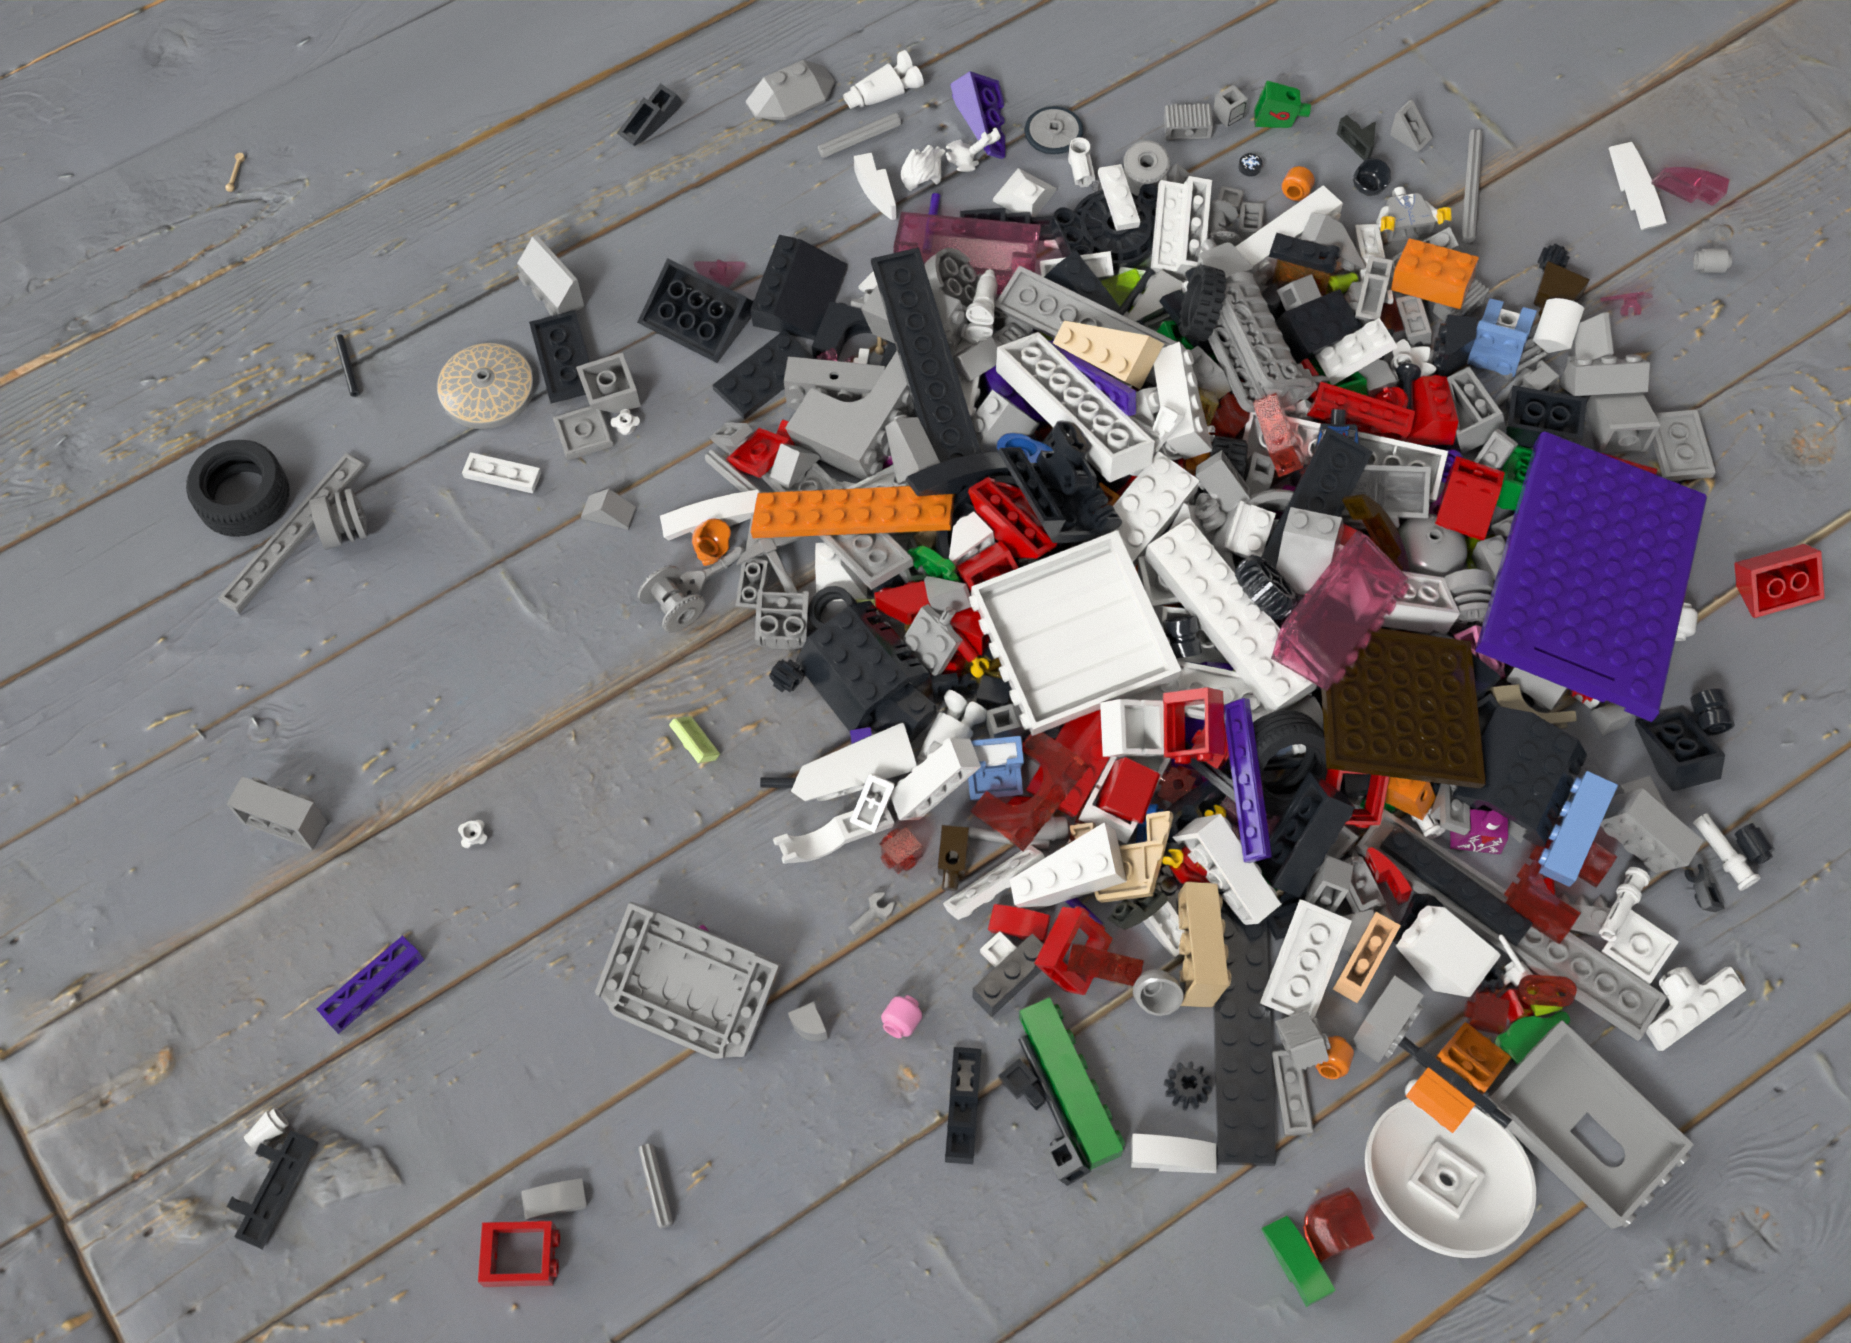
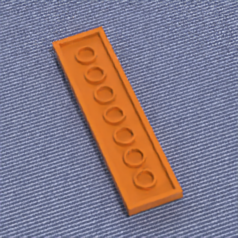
[750,486,955,538]

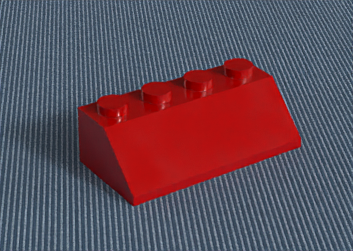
[1026,709,1110,817]

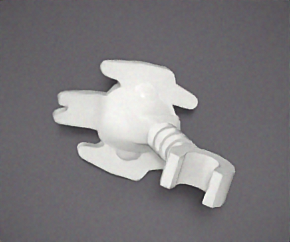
[946,128,1001,172]

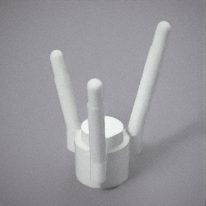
[1498,935,1533,987]

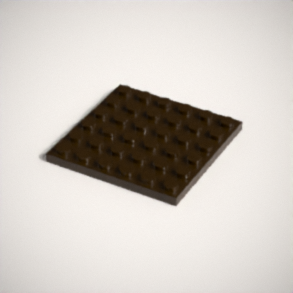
[1317,620,1486,788]

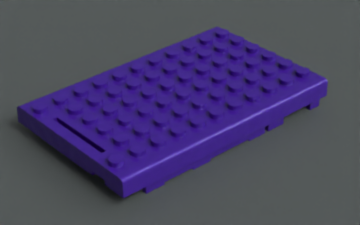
[1475,432,1707,722]

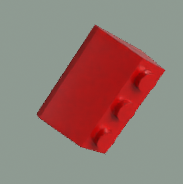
[1402,375,1459,445]
[1734,544,1825,618]

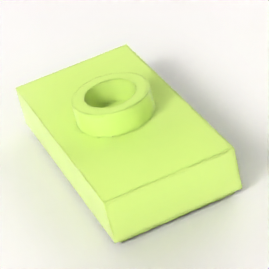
[669,716,720,763]

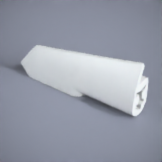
[791,723,917,801]

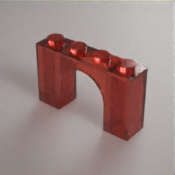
[970,732,1089,852]
[1504,822,1617,945]

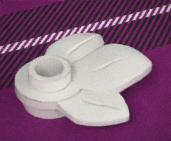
[1390,339,1436,378]

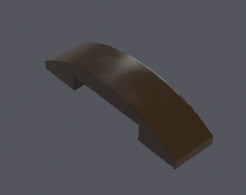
[1342,494,1410,572]

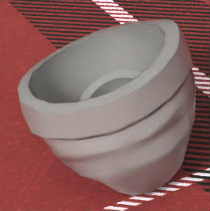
[1133,969,1183,1016]

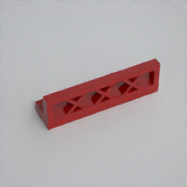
[1307,381,1415,442]

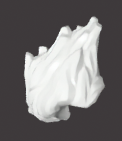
[901,145,946,191]

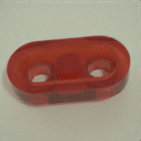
[1518,975,1577,1007]

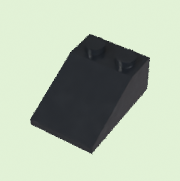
[1635,708,1725,791]

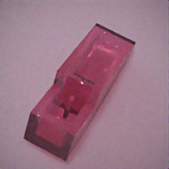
[1651,167,1730,206]

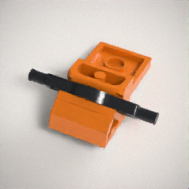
[1398,1022,1512,1133]

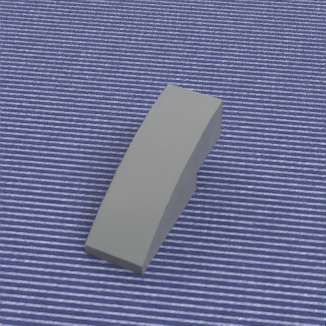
[1355,256,1393,321]

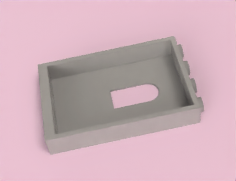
[1486,1021,1694,1229]

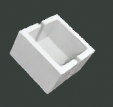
[1100,699,1164,757]

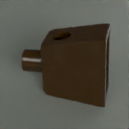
[1533,261,1590,317]
[938,825,969,891]

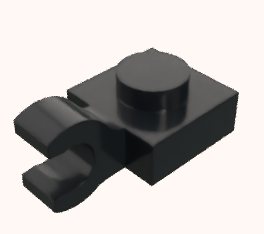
[1685,864,1725,912]
[998,1058,1045,1111]

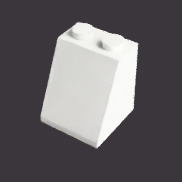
[1396,906,1501,997]

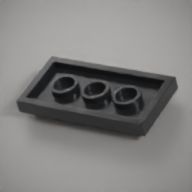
[529,310,590,404]
[712,330,816,420]

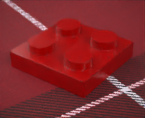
[726,428,793,478]

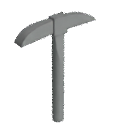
[737,536,814,630]

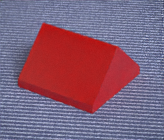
[1095,757,1160,824]

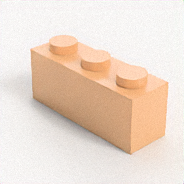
[1333,912,1401,1003]

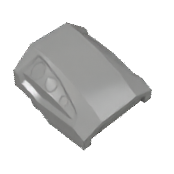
[755,589,809,650]

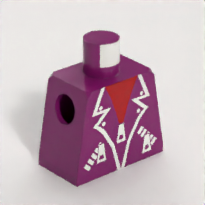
[1450,809,1508,855]

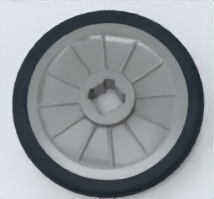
[1024,106,1084,154]

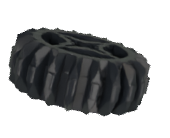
[1235,555,1298,620]

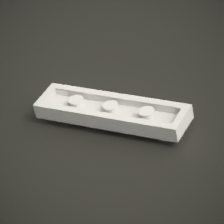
[943,845,1045,920]

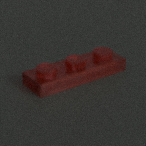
[1067,943,1144,987]

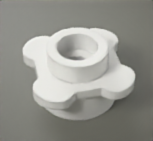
[611,409,640,435]
[458,820,487,848]

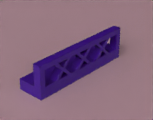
[316,935,424,1034]

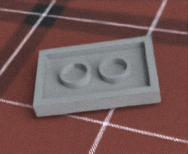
[1652,410,1716,481]

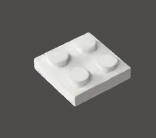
[1601,910,1679,985]

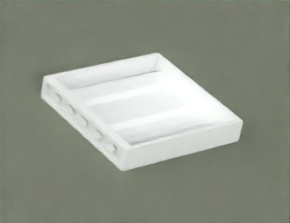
[969,530,1182,736]

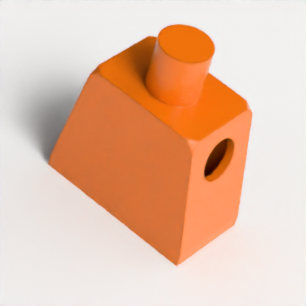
[1385,777,1436,821]

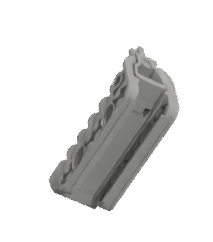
[1208,272,1329,412]

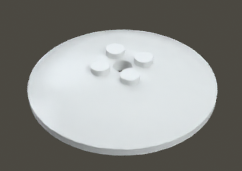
[1365,1098,1536,1258]

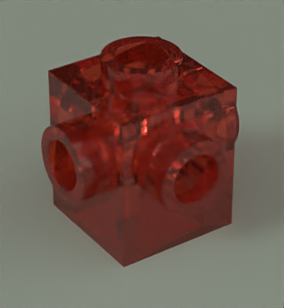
[1157,765,1197,804]

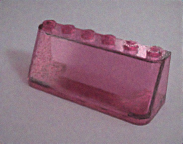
[893,212,1041,295]
[1271,531,1410,691]

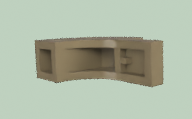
[1486,684,1577,729]

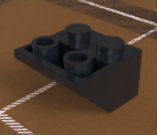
[1432,314,1477,377]

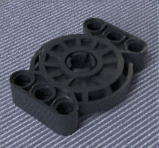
[1051,184,1158,270]

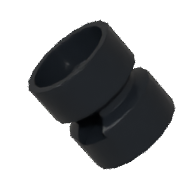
[1163,615,1202,659]
[1690,688,1735,736]

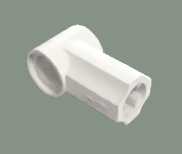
[1068,137,1095,187]

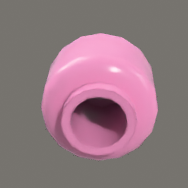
[881,995,922,1038]

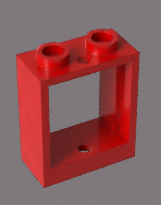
[1163,687,1224,764]
[1326,769,1389,828]
[1034,906,1113,995]
[478,1221,561,1287]

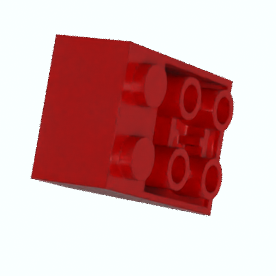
[1435,456,1505,541]

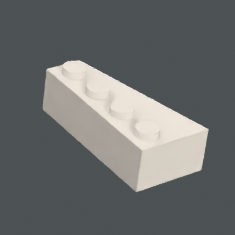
[1154,342,1212,460]
[1010,822,1127,911]

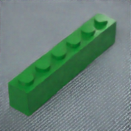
[1019,997,1125,1170]

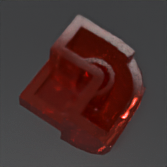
[1303,1187,1375,1264]

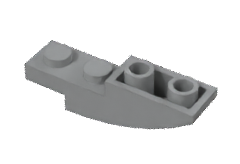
[735,514,771,609]

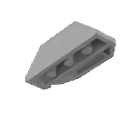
[745,60,835,120]

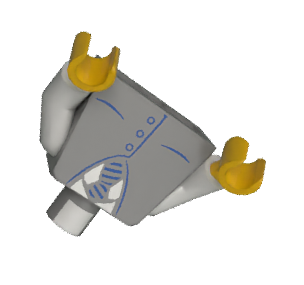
[1376,187,1452,242]

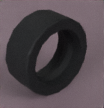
[808,586,857,629]

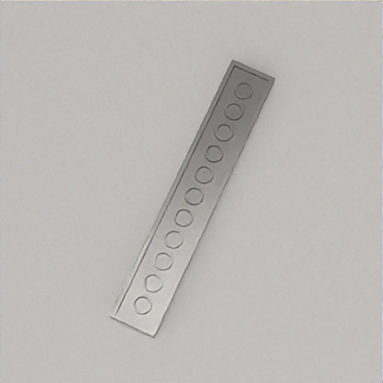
[1354,809,1667,1041]

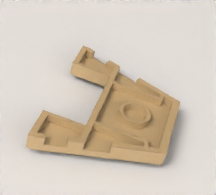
[1070,811,1173,903]

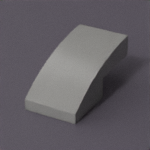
[521,1178,587,1221]

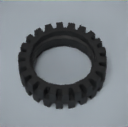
[1179,265,1226,341]

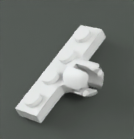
[1646,967,1746,1051]

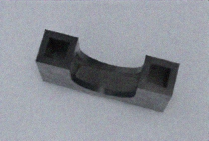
[812,301,897,368]

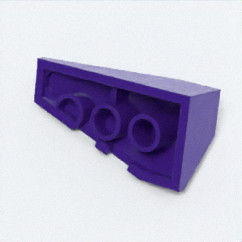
[950,71,1005,159]

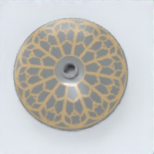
[437,343,535,429]

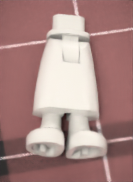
[843,50,924,109]
[965,269,997,343]
[916,690,986,766]

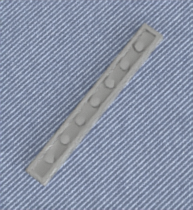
[218,453,367,614]

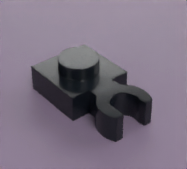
[931,673,977,702]

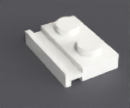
[1223,501,1276,558]

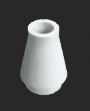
[244,1108,289,1149]

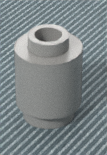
[1694,249,1732,273]

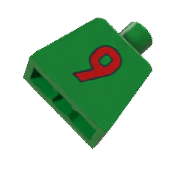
[1254,81,1311,128]

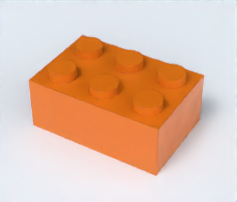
[1391,238,1479,310]

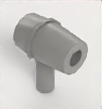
[1028,800,1069,841]

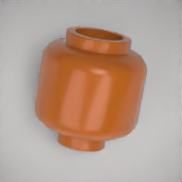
[1282,166,1315,201]
[1315,1036,1354,1079]

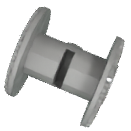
[1123,140,1170,196]
[1207,199,1242,247]
[638,565,705,633]

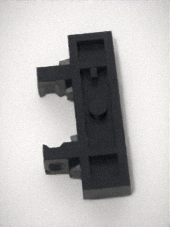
[226,1130,318,1250]

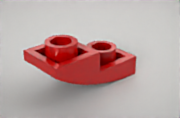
[988,904,1051,942]

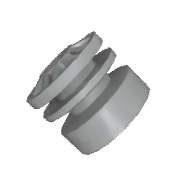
[309,488,368,550]
[1444,569,1494,632]

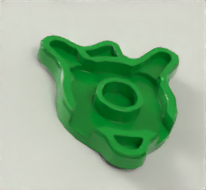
[907,546,961,583]
[1494,1011,1570,1064]

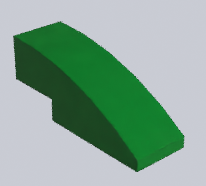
[1261,1216,1336,1308]

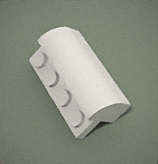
[1151,176,1212,279]

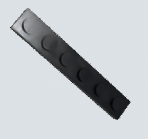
[1379,825,1534,946]

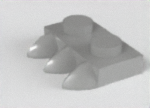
[1554,892,1611,936]

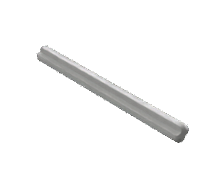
[1461,129,1483,244]

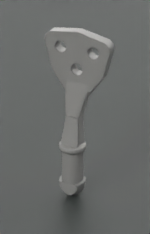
[676,547,745,597]

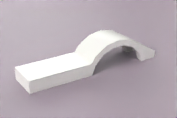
[1354,224,1393,304]
[773,807,894,864]

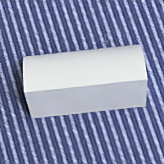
[1533,298,1584,353]

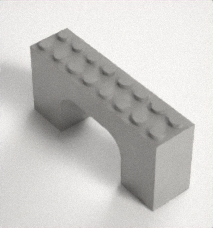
[785,285,969,480]

